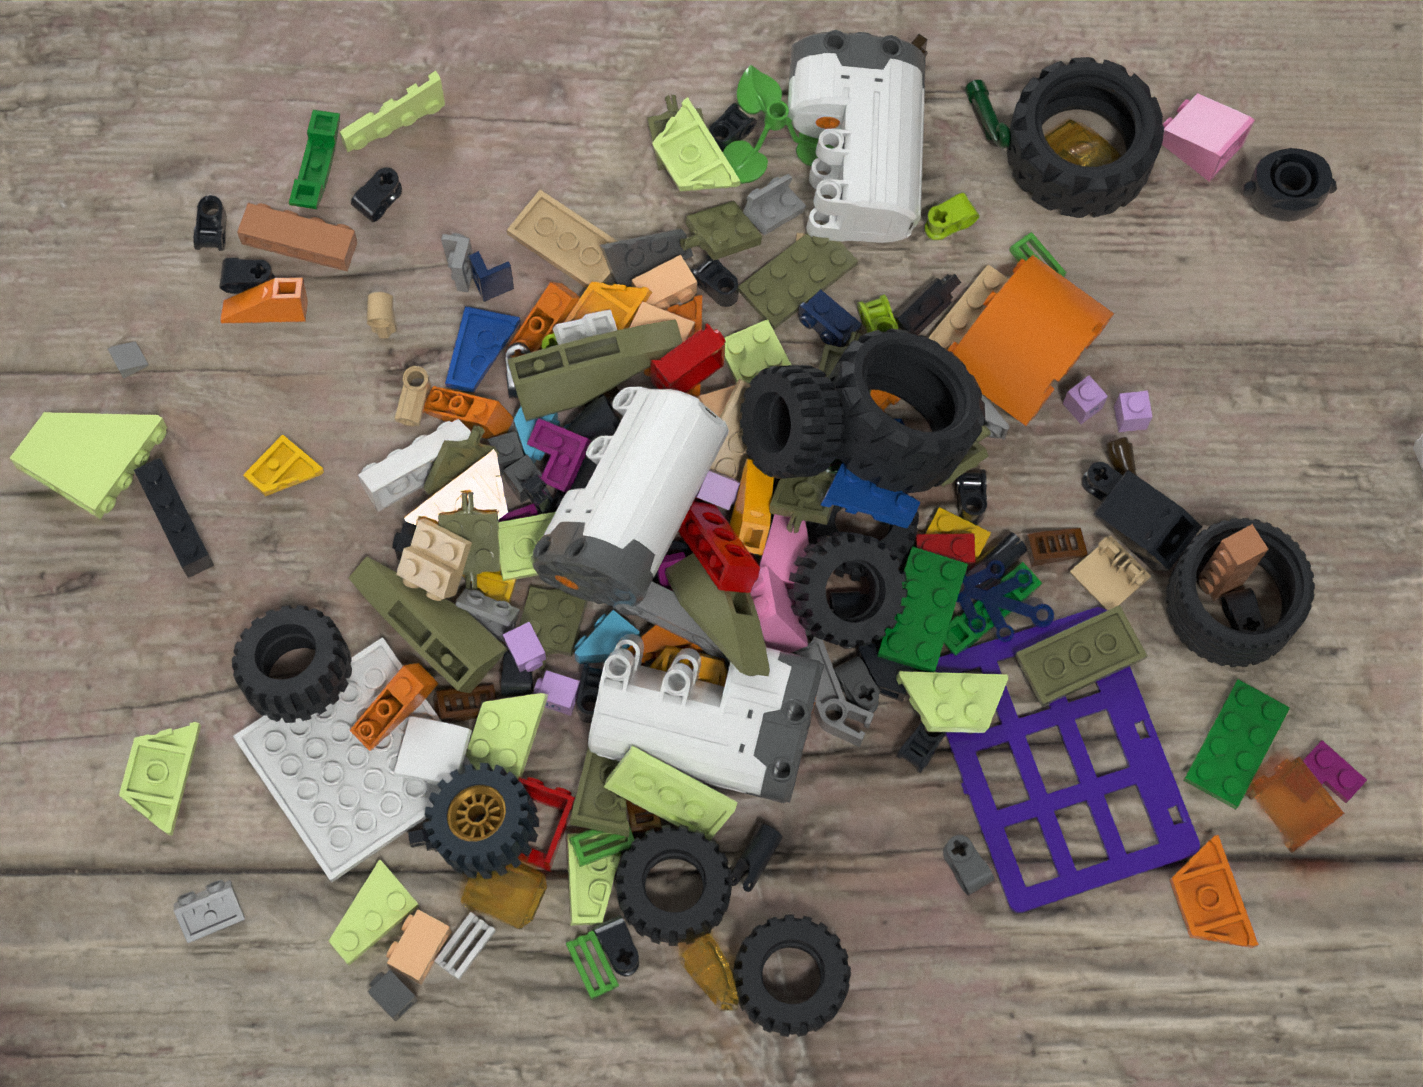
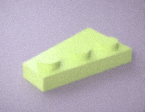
[566,833,626,926]
[329,859,419,965]

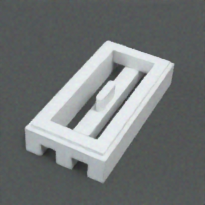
[434,912,495,980]

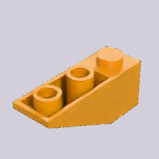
[730,459,774,555]

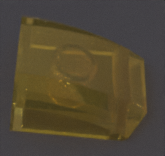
[1045,119,1122,167]
[460,862,547,929]
[680,933,738,1011]

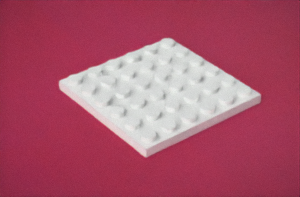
[233,637,471,883]

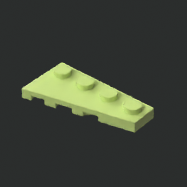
[340,71,445,152]

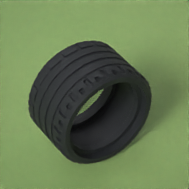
[1165,518,1315,668]

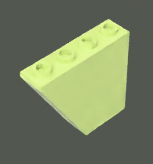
[10,412,167,519]

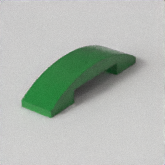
[289,109,340,209]
[944,562,1042,656]

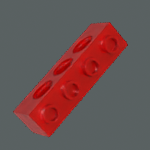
[678,502,760,593]

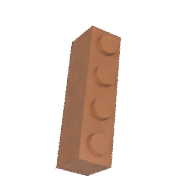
[237,203,358,271]
[1199,524,1268,601]

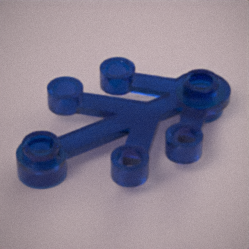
[957,560,1054,643]

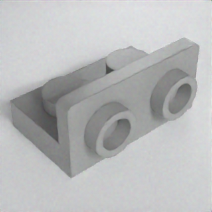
[743,174,806,236]
[441,233,473,292]
[456,589,520,642]
[173,880,245,944]

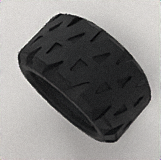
[1007,57,1164,218]
[828,329,985,493]

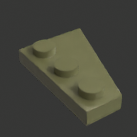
[570,747,630,837]

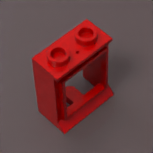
[651,323,726,393]
[518,777,575,872]

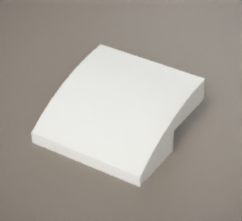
[553,310,617,345]
[394,716,472,785]

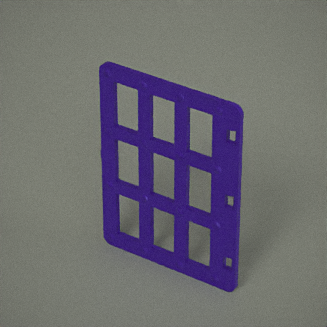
[923,607,1200,913]

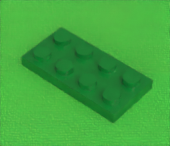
[878,547,968,672]
[1183,679,1290,810]

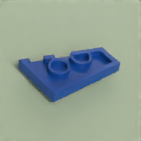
[445,306,521,393]
[821,462,921,528]

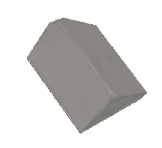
[108,341,149,379]

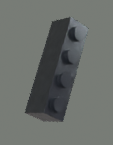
[134,458,214,578]

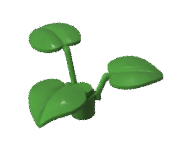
[723,65,834,184]

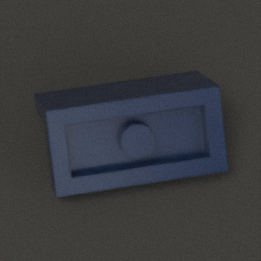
[468,251,514,302]

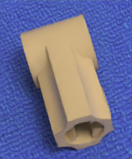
[367,292,397,338]
[395,366,431,427]

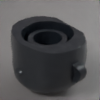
[1243,148,1337,222]

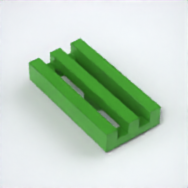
[1009,232,1067,277]
[569,827,635,867]
[566,931,619,1000]

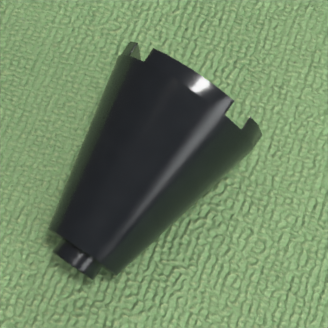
[563,393,621,458]

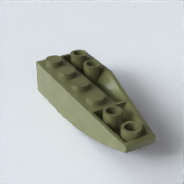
[508,319,683,422]
[665,553,770,677]
[348,557,508,693]

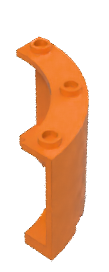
[948,255,1114,426]

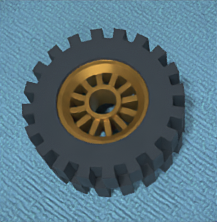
[424,763,539,879]

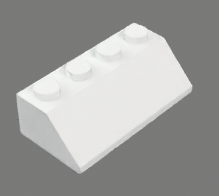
[358,419,471,512]

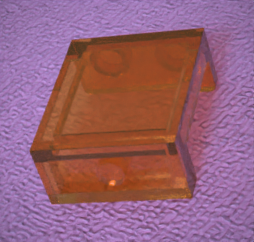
[1247,757,1345,854]

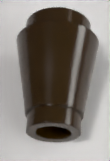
[1105,437,1137,475]

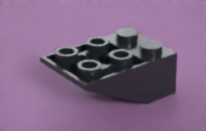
[1093,470,1202,571]

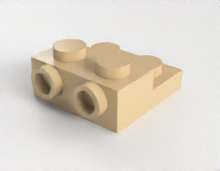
[396,518,472,601]

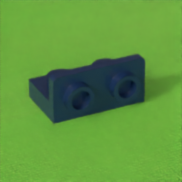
[798,289,862,347]

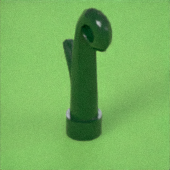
[964,79,1011,149]

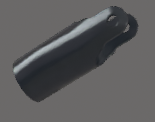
[964,532,1027,591]
[731,823,783,892]

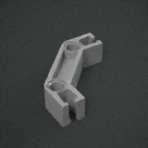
[613,582,730,663]
[792,608,874,747]

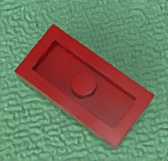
[916,533,975,564]

